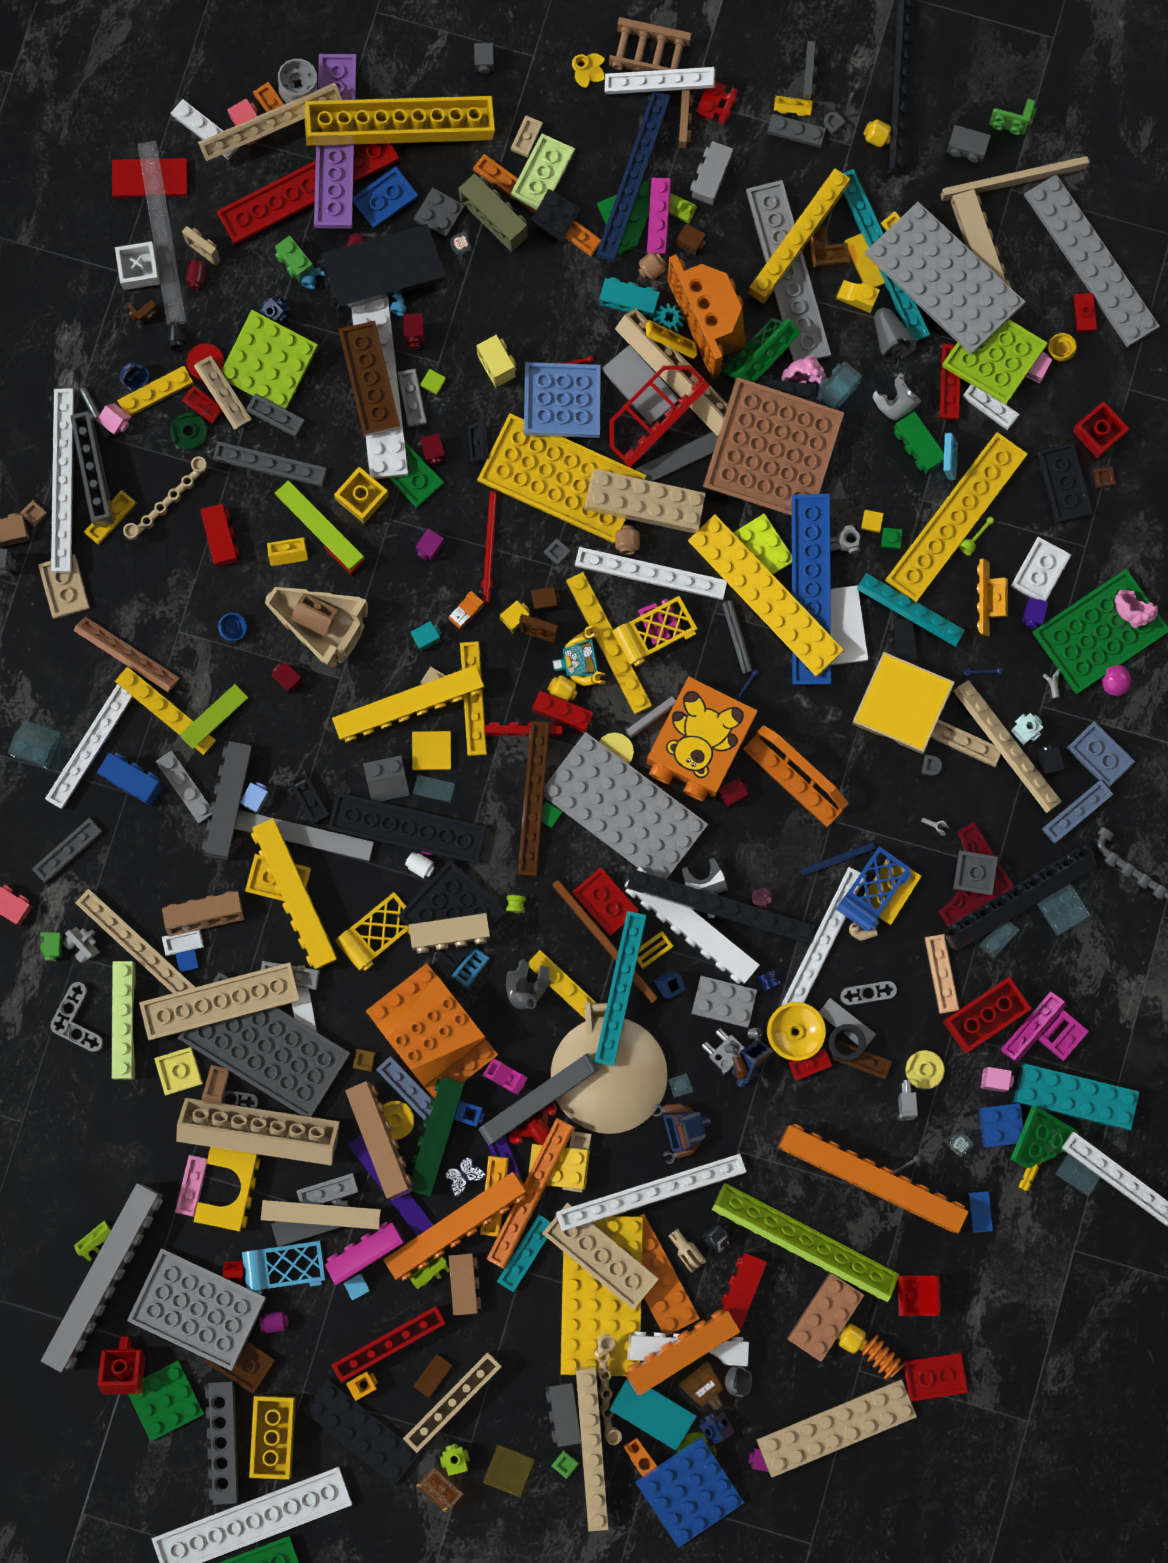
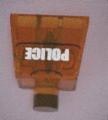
[678,1361,724,1411]

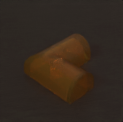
[809,227,850,267]

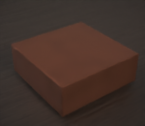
[1093,466,1116,489]

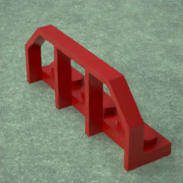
[609,365,710,467]

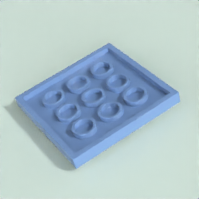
[524,362,600,438]

